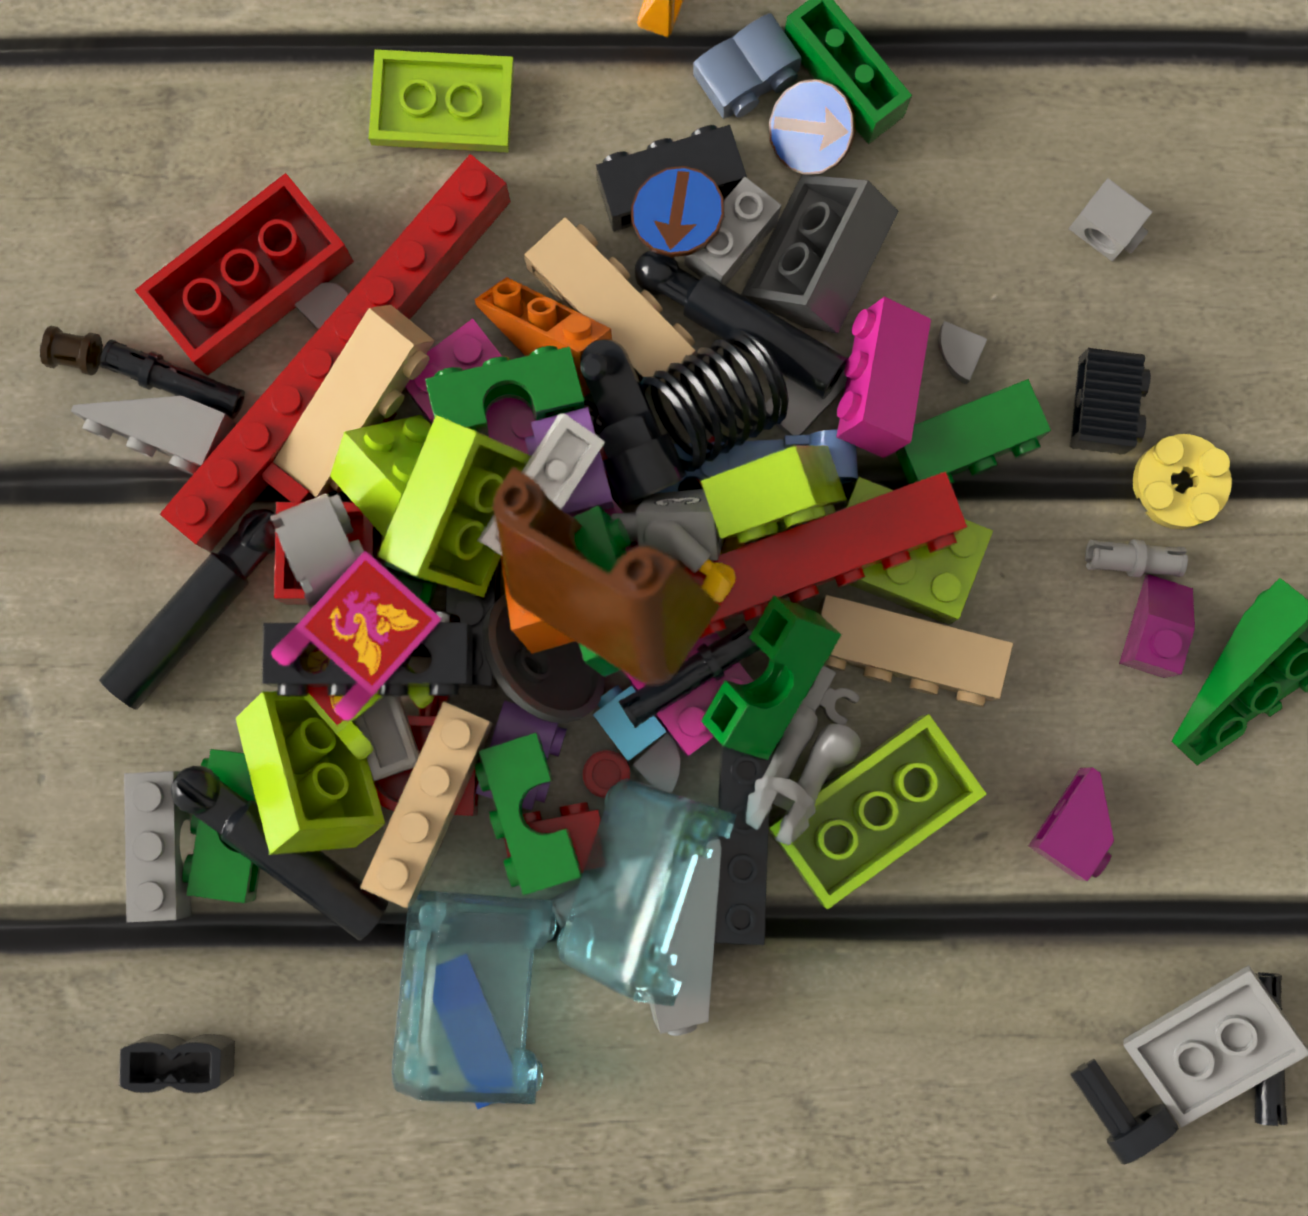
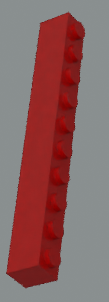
[160,154,511,552]

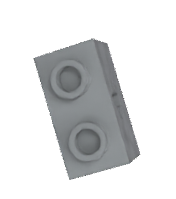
[684,176,781,285]

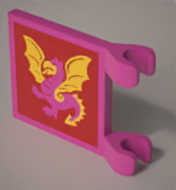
[272,551,442,721]

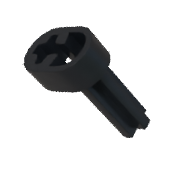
[1070,1059,1179,1165]

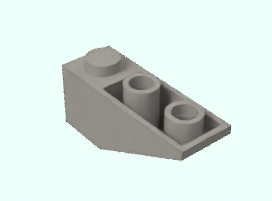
[71,396,236,475]

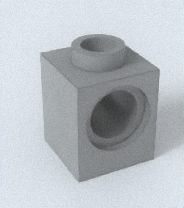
[1068,178,1153,262]

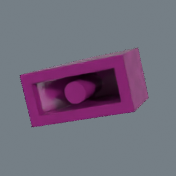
[1119,574,1195,678]
[1028,767,1114,882]

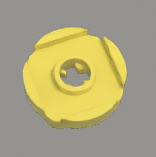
[1133,434,1232,529]

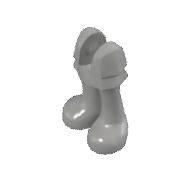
[746,703,861,845]

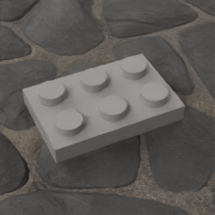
[1123,965,1308,1128]

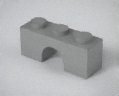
[124,771,192,922]

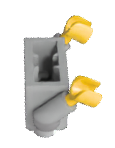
[612,489,745,602]

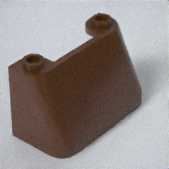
[493,467,720,686]

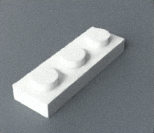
[478,413,605,556]

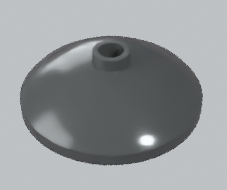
[482,594,605,723]

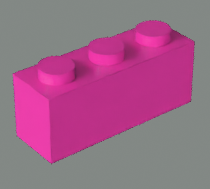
[836,296,931,458]

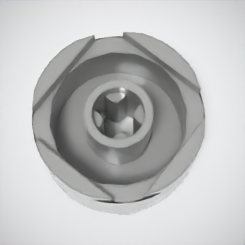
[270,493,364,608]

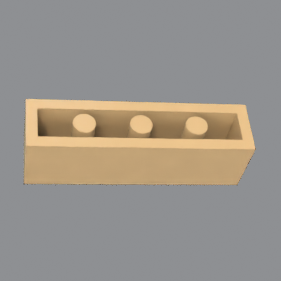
[524,217,696,397]
[273,305,435,497]
[818,595,1013,707]
[360,702,494,908]

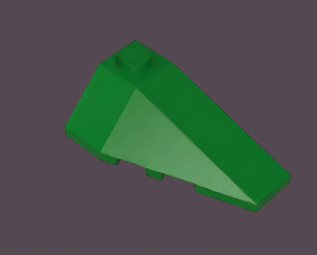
[1171,578,1308,765]

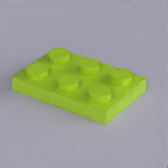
[368,50,514,153]

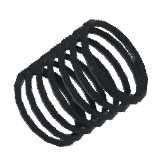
[640,330,789,472]

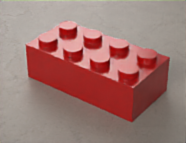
[135,173,354,376]

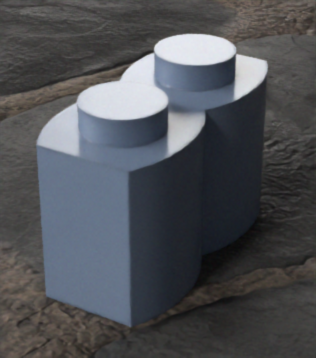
[693,13,802,119]

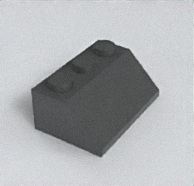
[741,175,899,334]

